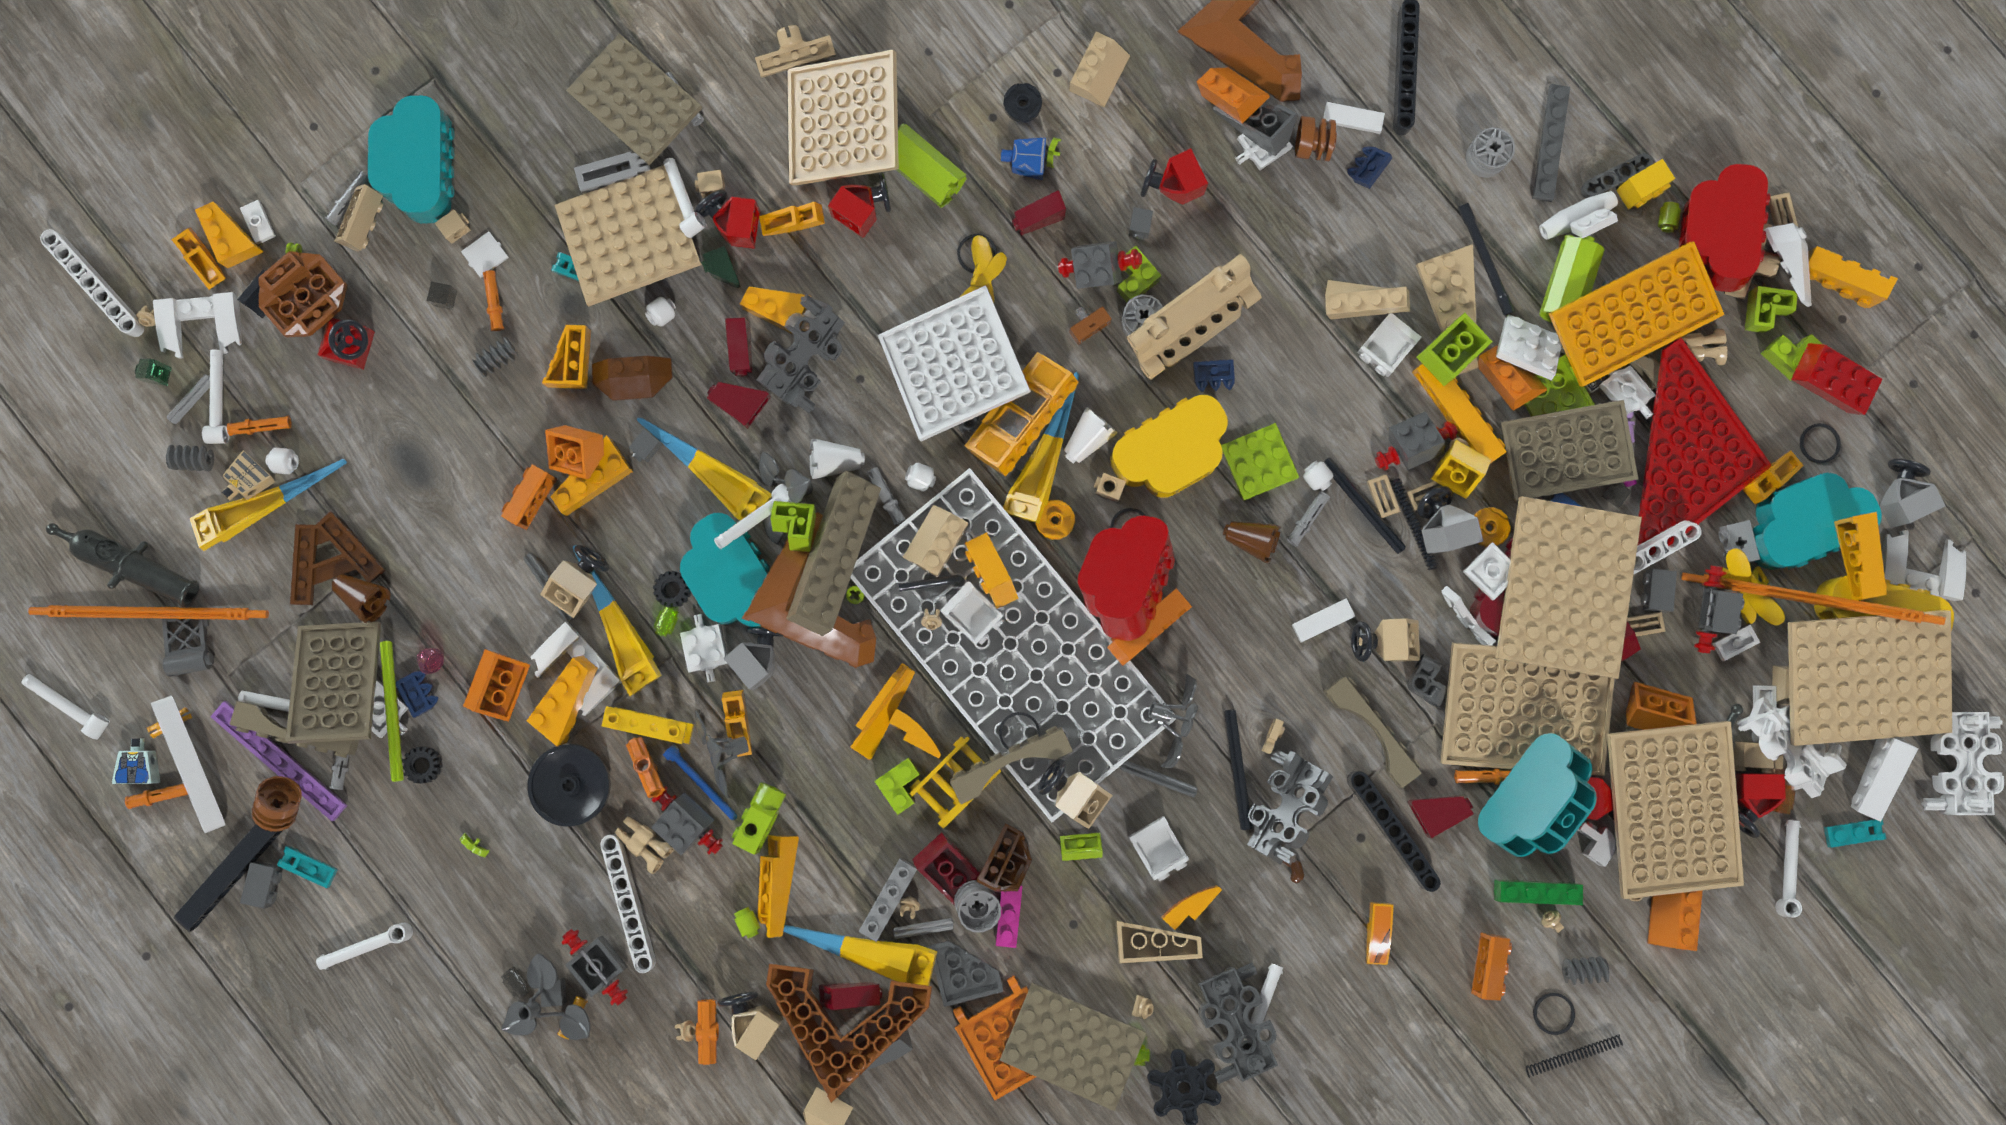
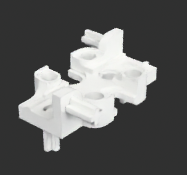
[1737,697,1847,798]
[1921,712,2004,815]

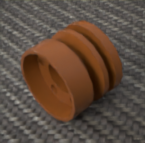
[1295,116,1337,162]
[252,776,302,831]

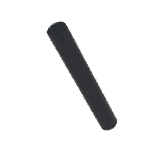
[899,574,960,592]

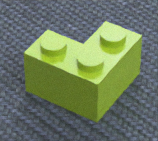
[1117,246,1162,303]
[1745,286,1797,333]
[1761,334,1822,381]
[771,501,816,552]
[874,758,920,815]

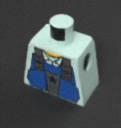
[112,738,160,784]

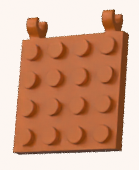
[953,976,1036,1101]

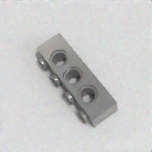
[859,858,917,942]

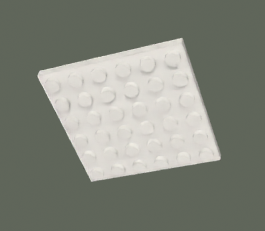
[878,286,1031,441]

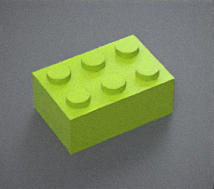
[1417,313,1493,386]

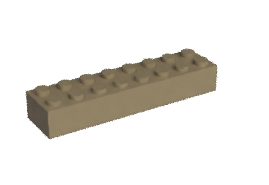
[786,470,881,636]

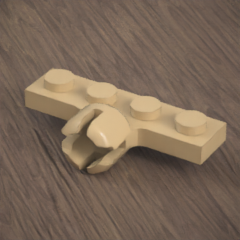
[755,25,836,78]
[1725,224,1781,300]

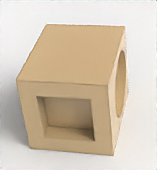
[695,170,726,198]
[435,210,471,244]
[1094,473,1126,502]

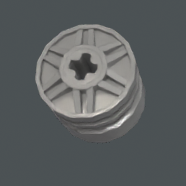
[1465,127,1515,178]
[1121,294,1163,336]
[954,880,1001,932]

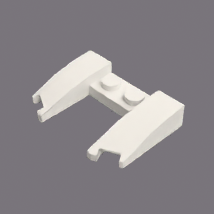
[153,292,242,359]
[1882,530,1966,601]
[531,622,622,716]

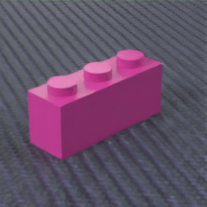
[996,884,1023,948]

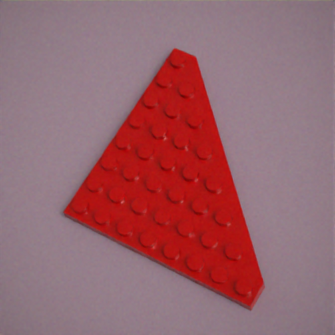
[1638,338,1772,556]

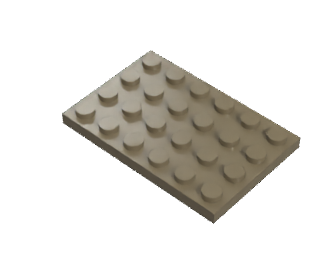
[566,33,703,165]
[1500,400,1638,501]
[285,621,381,744]
[1000,982,1146,1111]

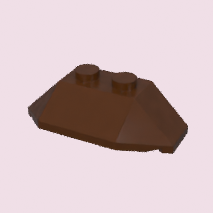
[592,355,673,401]
[977,823,1032,891]

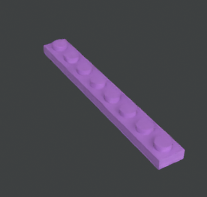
[210,701,348,821]

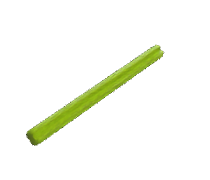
[380,641,404,782]

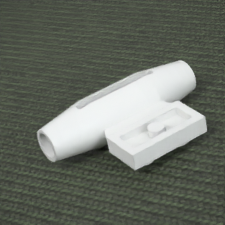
[1539,191,1618,240]

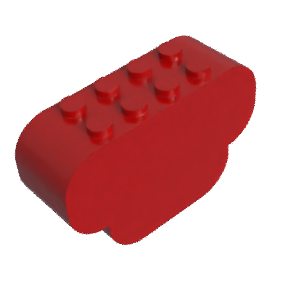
[1678,164,1771,292]
[1078,516,1175,641]

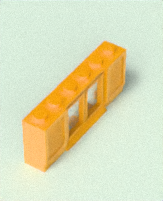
[964,352,1079,477]

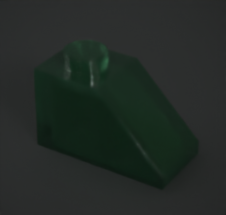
[701,246,741,288]
[135,358,172,386]

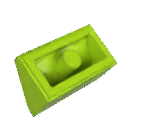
[1060,833,1103,861]

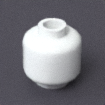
[645,297,676,327]
[265,448,299,474]
[1303,461,1333,491]
[905,463,936,492]

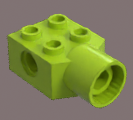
[732,782,786,855]

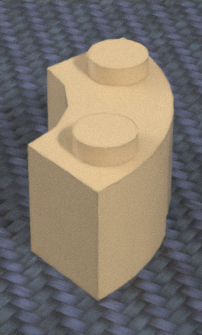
[1733,742,1783,773]

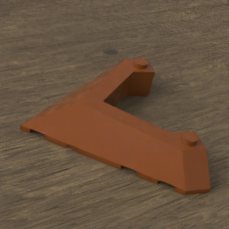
[1177,0,1302,102]
[742,512,876,668]
[766,964,932,1103]

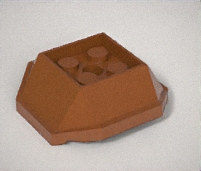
[259,251,348,338]

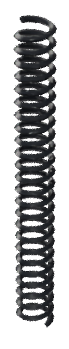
[1389,478,1438,570]
[1526,1034,1623,1078]

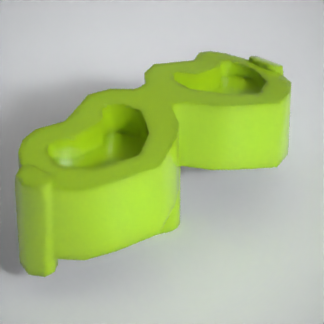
[1046,137,1062,168]
[460,832,490,857]

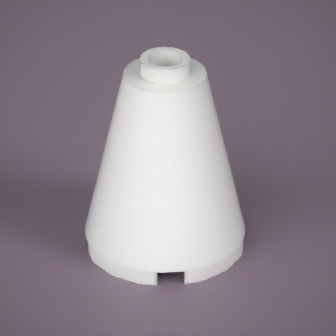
[1064,407,1118,464]
[810,439,865,479]

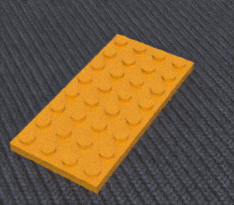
[1549,242,1725,387]

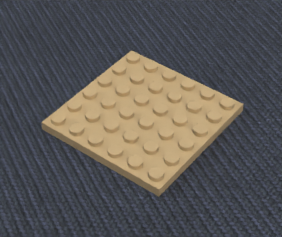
[788,50,899,186]
[555,165,701,307]

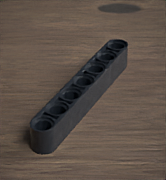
[1393,0,1420,136]
[1347,771,1441,892]
[174,824,283,932]

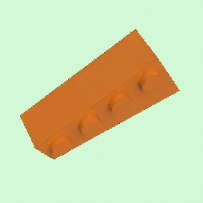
[1107,588,1192,666]

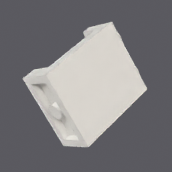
[1357,313,1422,377]
[940,581,1004,645]
[1128,816,1190,881]

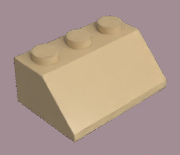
[1069,32,1130,107]
[334,184,384,251]
[903,505,969,578]

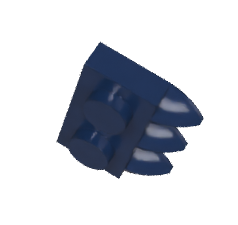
[1347,146,1393,189]
[1193,360,1235,392]
[395,671,439,718]

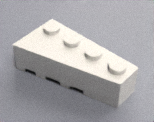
[1851,737,1919,822]

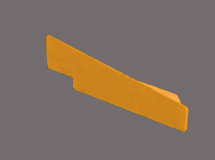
[851,663,915,760]
[757,835,799,938]

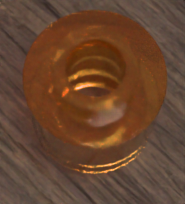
[1773,785,1796,814]

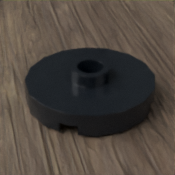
[1003,83,1042,123]

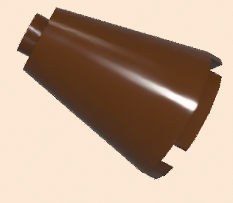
[1223,521,1281,564]
[332,574,390,623]

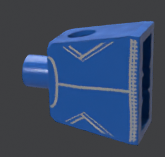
[1001,137,1046,180]

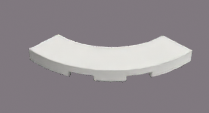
[1441,586,1497,646]

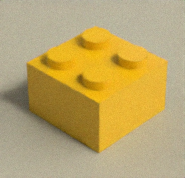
[1616,159,1676,210]
[1431,440,1491,499]

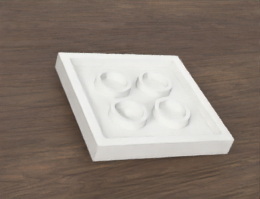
[1496,314,1562,380]

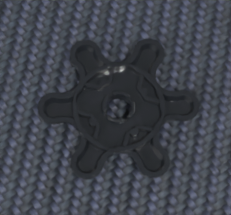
[1147,1049,1222,1125]

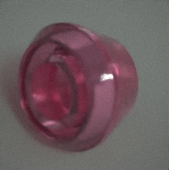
[417,648,444,674]

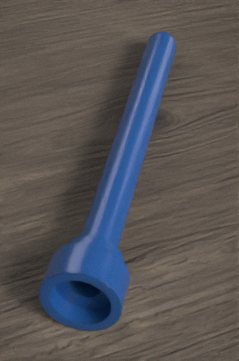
[663,744,737,820]

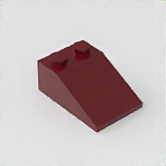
[912,832,980,906]

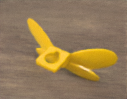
[960,235,1007,302]
[1722,548,1785,625]

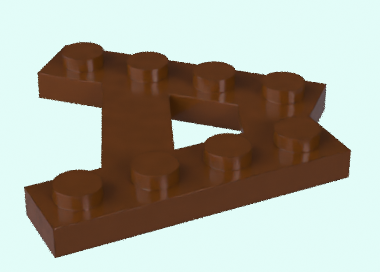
[290,511,386,605]

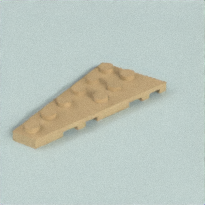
[1416,244,1478,375]

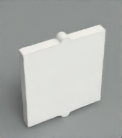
[461,232,509,278]

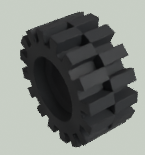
[653,571,691,608]
[402,747,443,784]

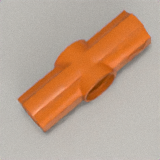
[626,737,665,798]
[695,999,719,1065]

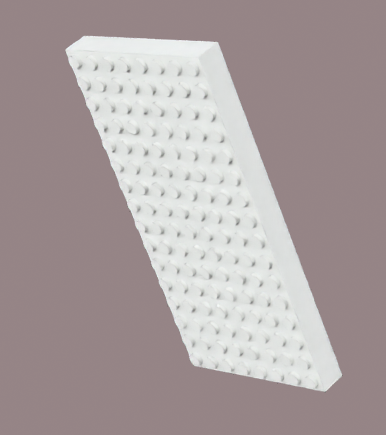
[851,468,1176,822]

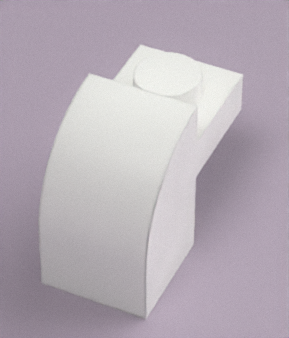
[1577,821,1615,867]

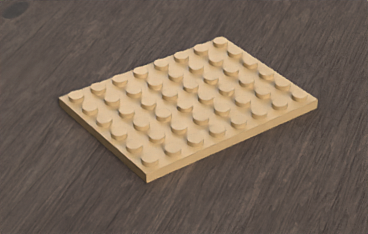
[1496,496,1641,679]
[1788,610,1952,746]
[1440,642,1614,776]
[1607,721,1744,899]

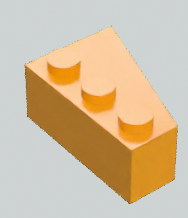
[965,532,1019,609]

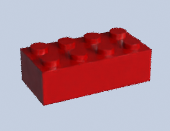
[1791,343,1883,415]

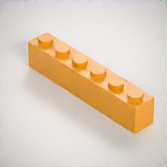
[1412,364,1507,463]

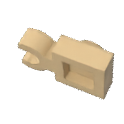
[1262,719,1285,754]

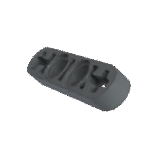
[1581,153,1653,198]

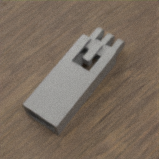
[574,152,651,194]

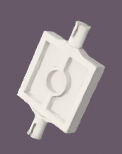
[1235,126,1295,170]
[1599,365,1656,419]
[680,614,728,683]
[372,681,408,738]

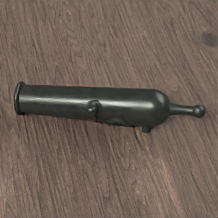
[46,523,199,608]

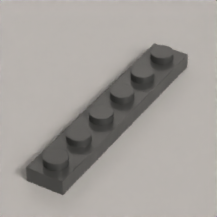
[1532,84,1570,202]

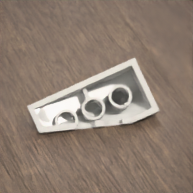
[1764,223,1812,307]

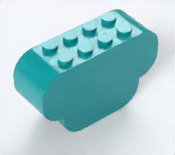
[368,95,455,224]
[1752,473,1882,570]
[680,513,770,628]
[1478,733,1597,857]

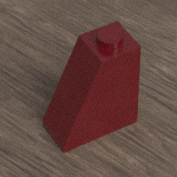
[1012,190,1066,235]
[725,317,752,377]
[707,382,771,429]
[1407,796,1474,838]
[819,982,882,1010]

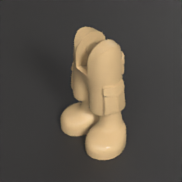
[1667,329,1727,365]
[615,816,674,874]

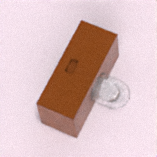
[1069,306,1112,345]

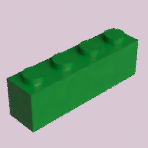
[1494,880,1583,905]

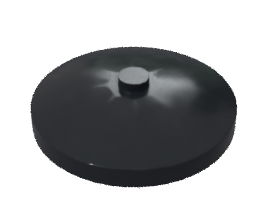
[527,744,611,827]

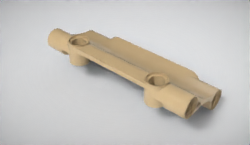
[1127,254,1262,380]

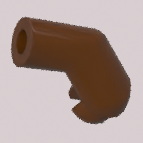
[1283,860,1304,883]

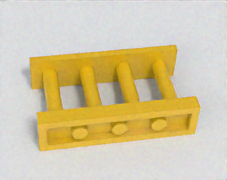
[601,706,695,744]
[909,736,1001,829]

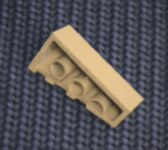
[1325,280,1410,319]

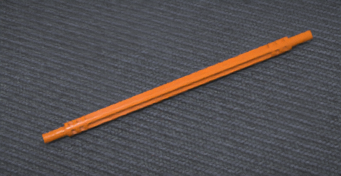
[1681,572,1946,625]
[28,605,269,620]

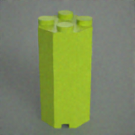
[896,123,967,208]
[1539,235,1605,323]

